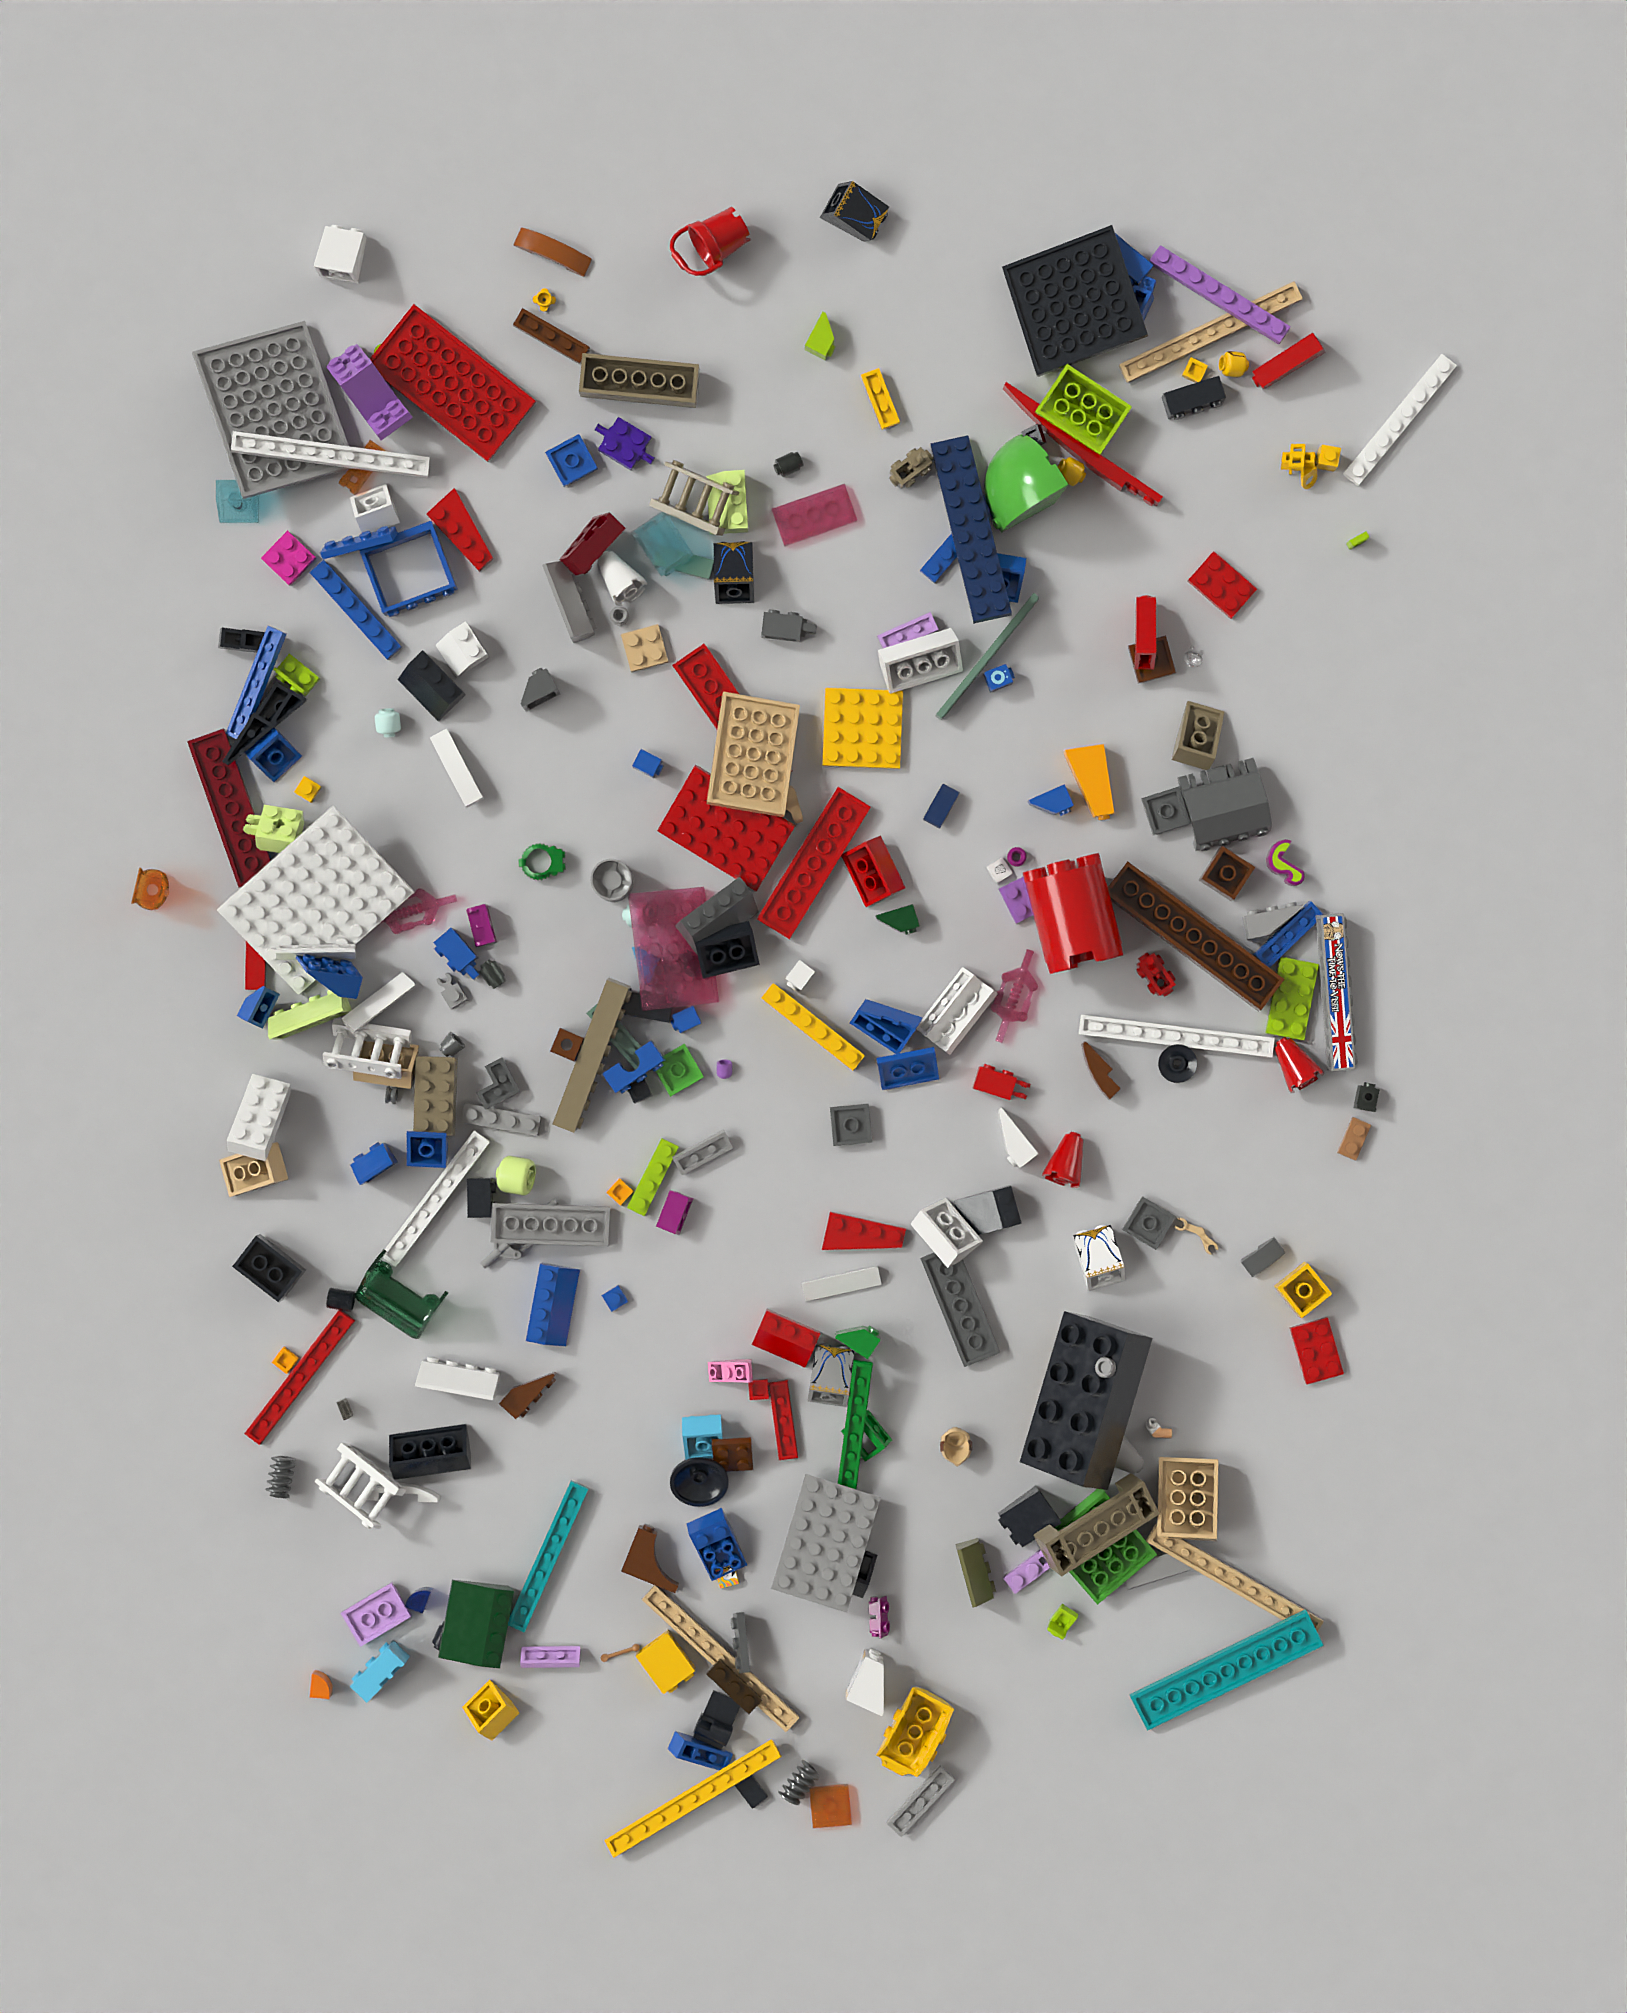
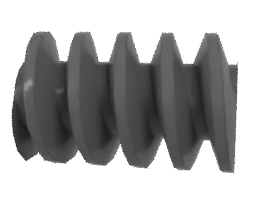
[265,1456,296,1499]
[778,1760,820,1806]

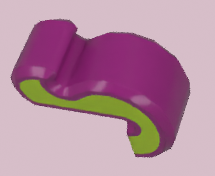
[1266,839,1305,886]

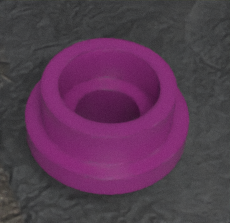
[1007,847,1027,867]

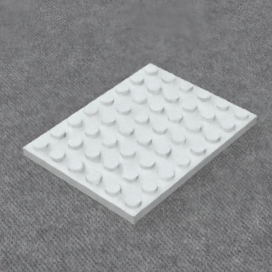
[217,805,414,995]

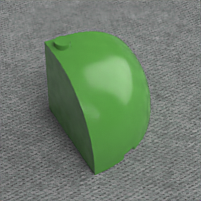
[984,434,1068,533]

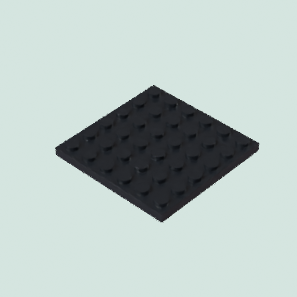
[1002,225,1148,377]

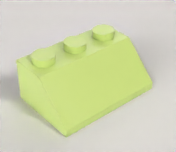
[706,470,748,534]

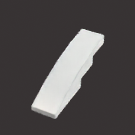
[430,729,484,808]

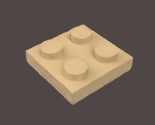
[621,624,668,673]

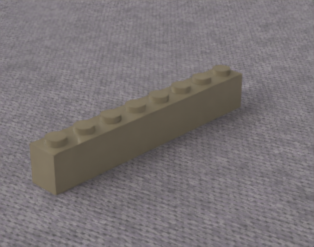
[552,978,632,1133]

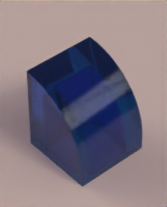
[404,1587,433,1614]

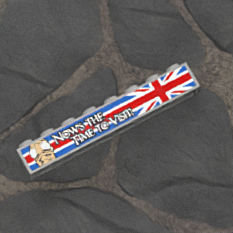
[1316,913,1358,1071]

